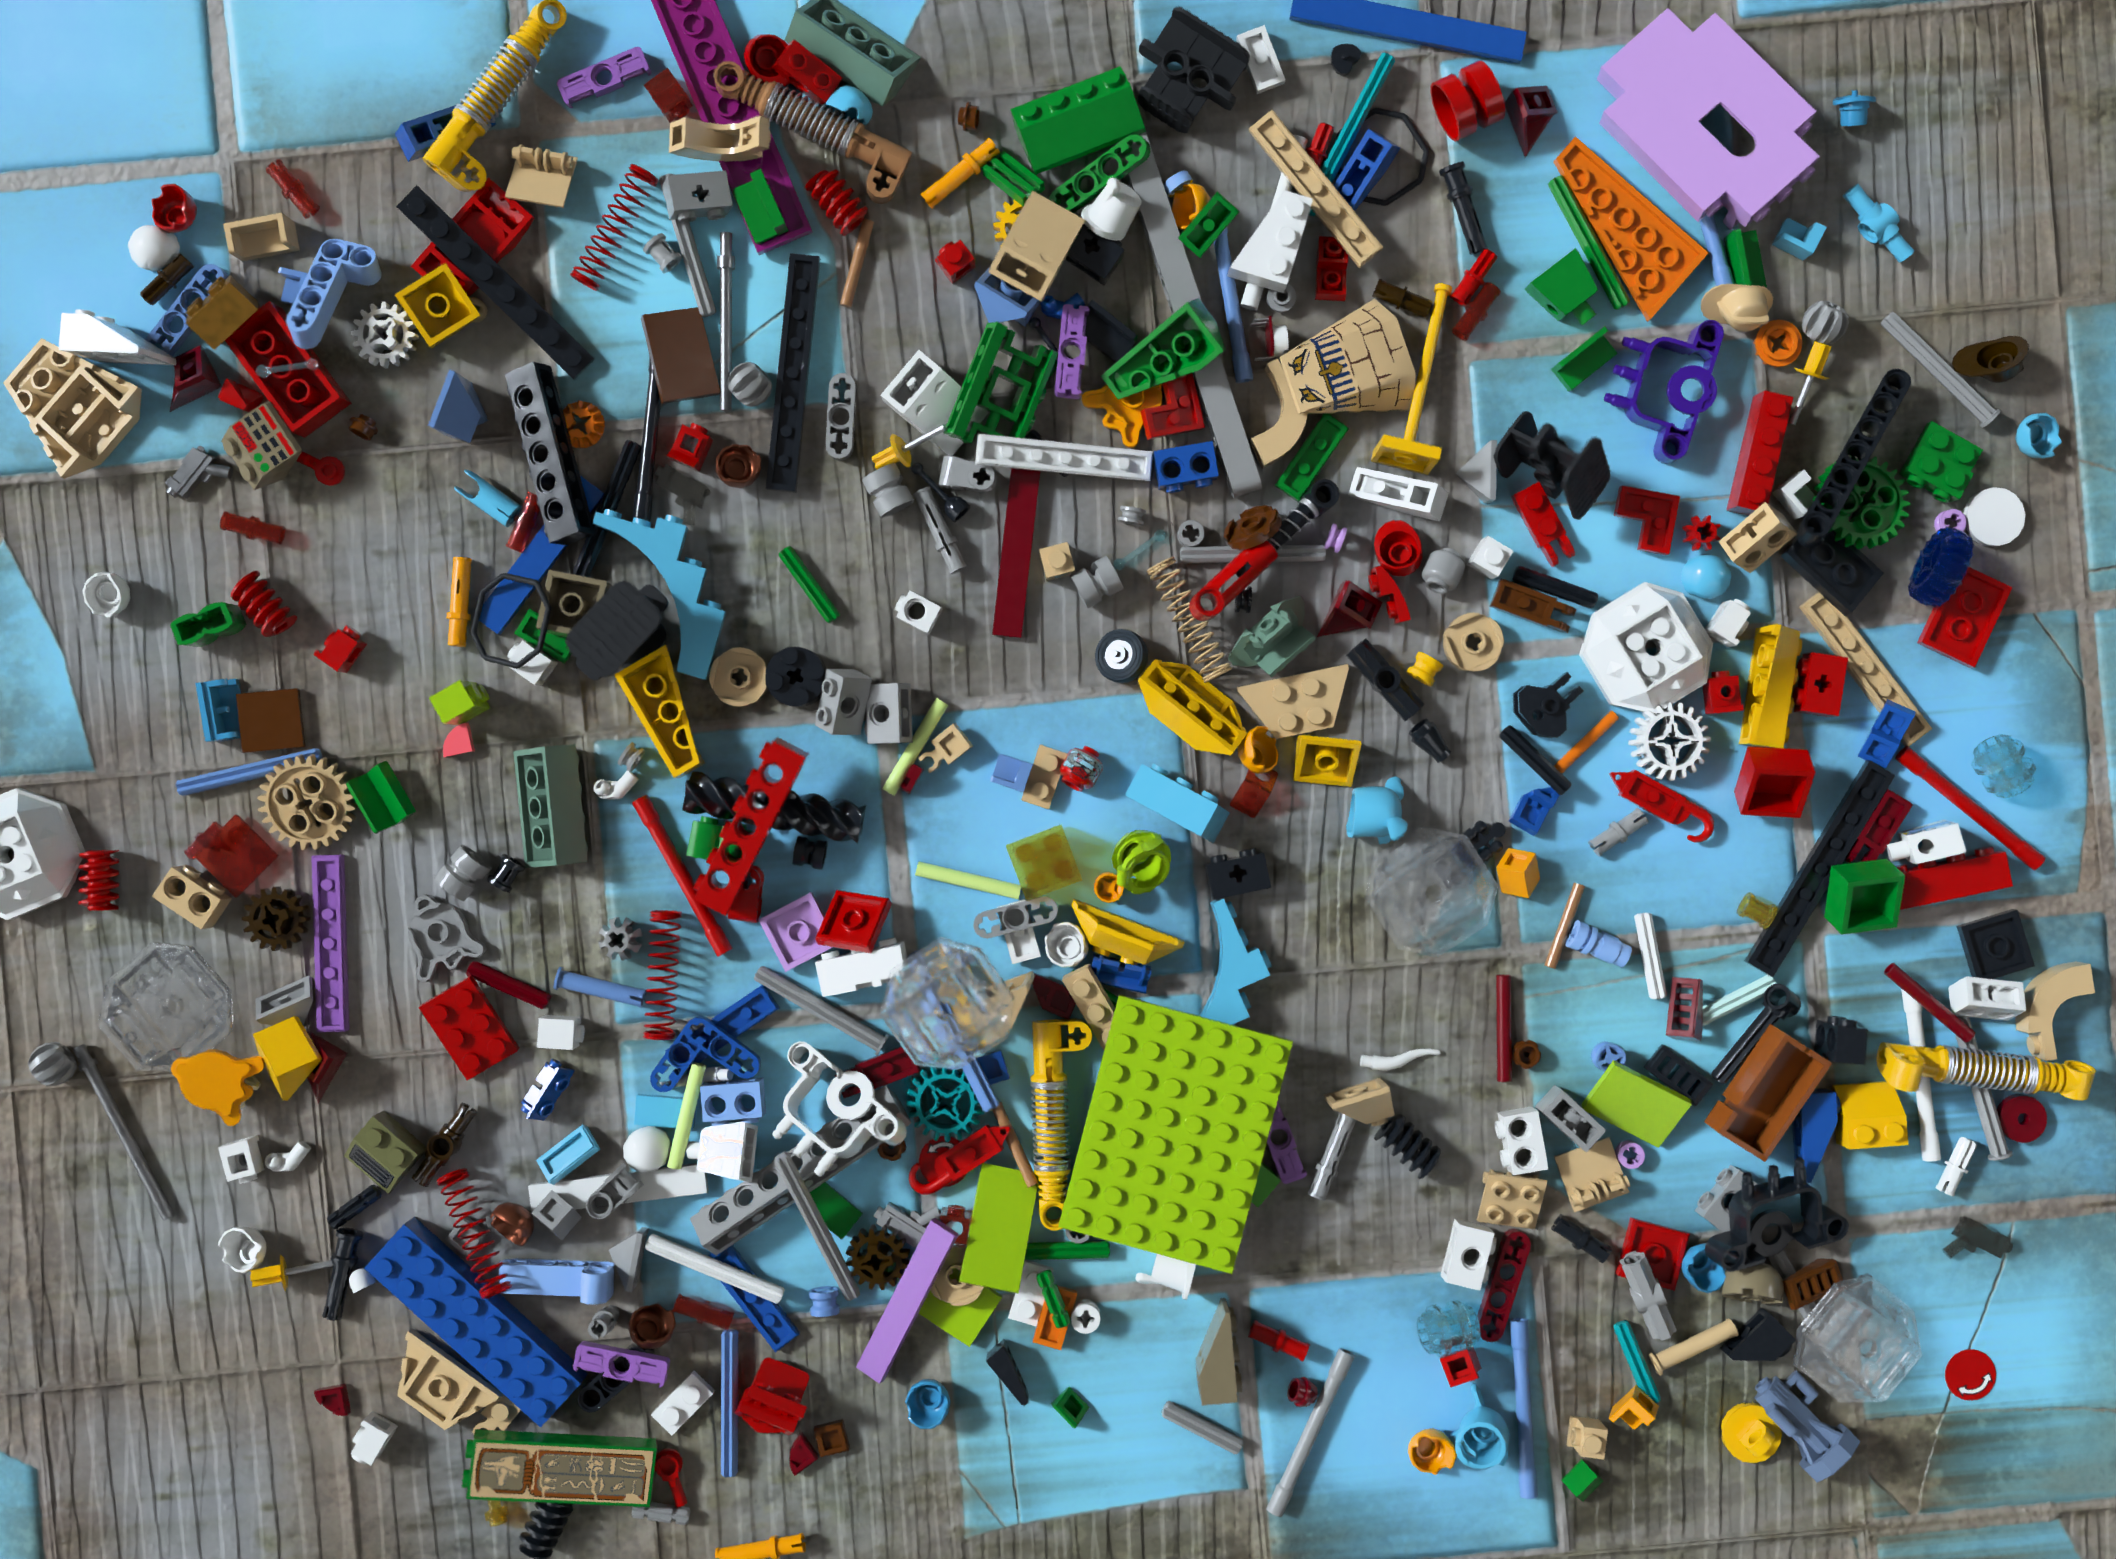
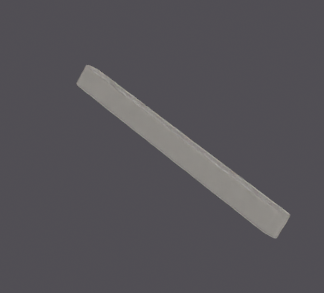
[1116,132,1262,498]

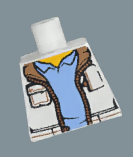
[1886,820,1966,864]
[686,1122,758,1183]

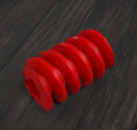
[805,169,868,236]
[231,571,297,637]
[78,850,119,911]

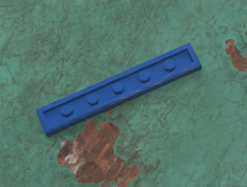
[479,476,604,635]

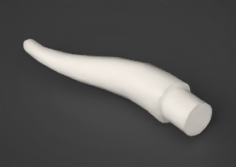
[1360,1049,1441,1071]
[659,1067,733,1087]

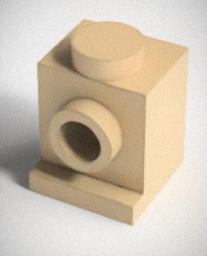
[1566,1416,1608,1460]

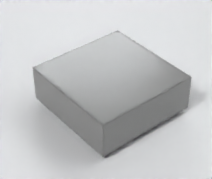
[444,1217,488,1257]

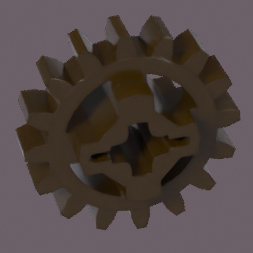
[242,886,311,951]
[846,1224,910,1290]

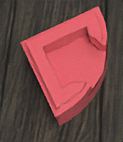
[443,722,475,758]

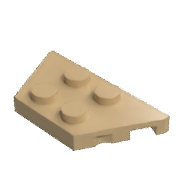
[1236,664,1349,739]
[398,1329,503,1430]

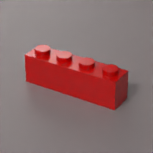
[1726,390,1794,516]
[1895,847,2013,910]

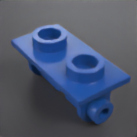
[1091,953,1152,994]
[521,1059,575,1121]

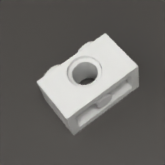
[1441,1219,1497,1291]

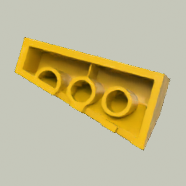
[1739,624,1802,748]
[614,645,705,778]

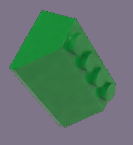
[1010,66,1146,175]

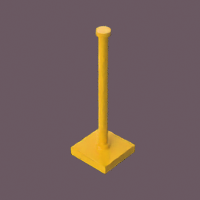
[1371,283,1452,475]

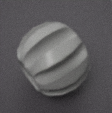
[1802,301,1849,344]
[727,362,772,407]
[598,917,642,961]
[28,1042,77,1086]

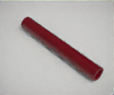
[1884,963,1976,1043]
[1496,975,1512,1082]

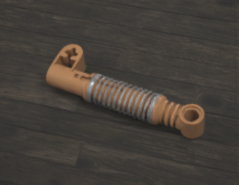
[714,61,913,204]

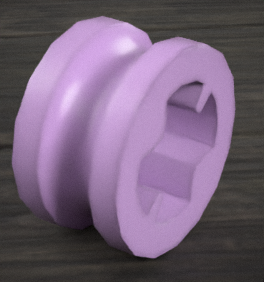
[1934,509,1966,537]
[1324,523,1347,553]
[1615,1140,1645,1169]

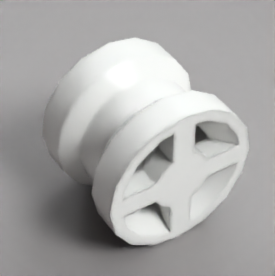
[1071,1299,1100,1334]

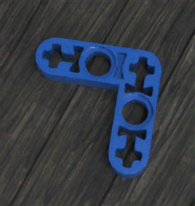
[650,1016,761,1092]

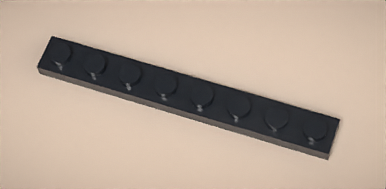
[396,185,595,380]
[766,253,821,493]
[1744,760,1895,977]

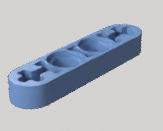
[145,264,228,357]

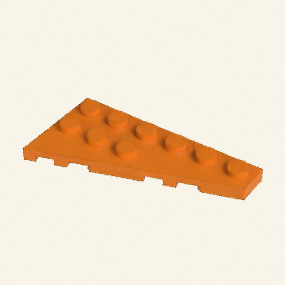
[1553,136,1708,322]

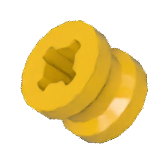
[1406,652,1444,687]

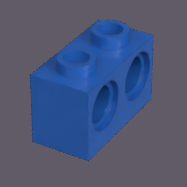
[1153,441,1219,493]

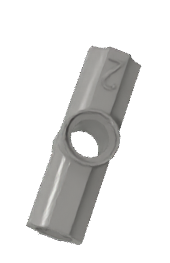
[1620,1251,1677,1341]

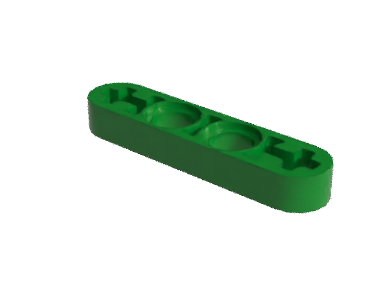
[1049,134,1150,213]

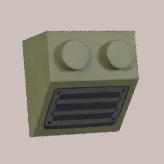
[344,1111,427,1194]

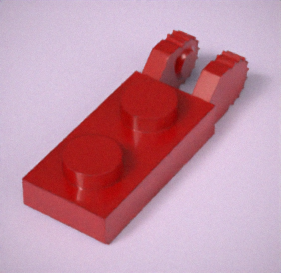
[1511,481,1575,567]

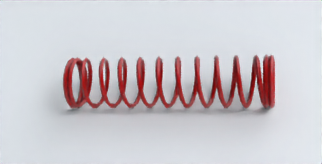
[570,164,659,291]
[643,910,682,1040]
[436,1168,512,1299]

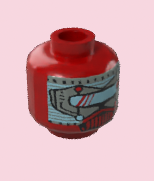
[1059,746,1103,792]

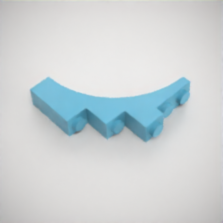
[593,509,726,680]
[1199,898,1272,1025]

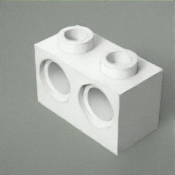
[1948,977,2026,1021]
[1495,1106,1548,1175]

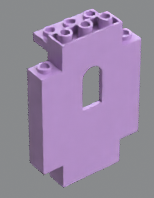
[1597,8,1819,230]

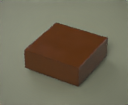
[814,1419,850,1457]

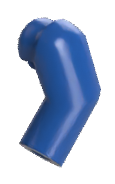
[1040,293,1085,319]

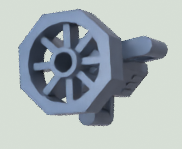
[1754,1370,1860,1483]

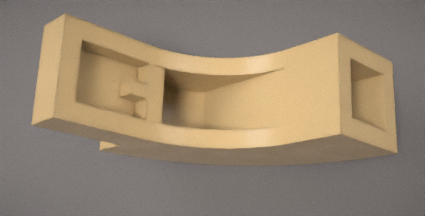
[669,115,771,161]
[1249,359,1308,469]
[2015,961,2095,1061]

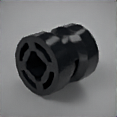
[792,836,828,870]

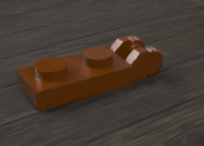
[1489,578,1576,633]

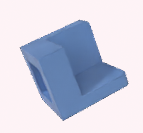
[278,267,308,305]
[990,754,1033,792]

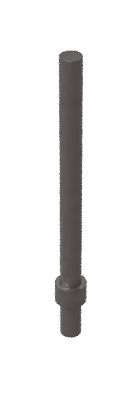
[717,232,735,411]

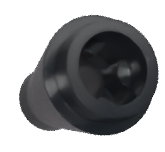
[1409,718,1451,763]

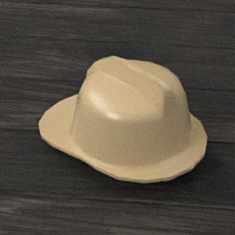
[1700,284,1773,332]

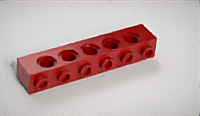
[693,737,809,916]

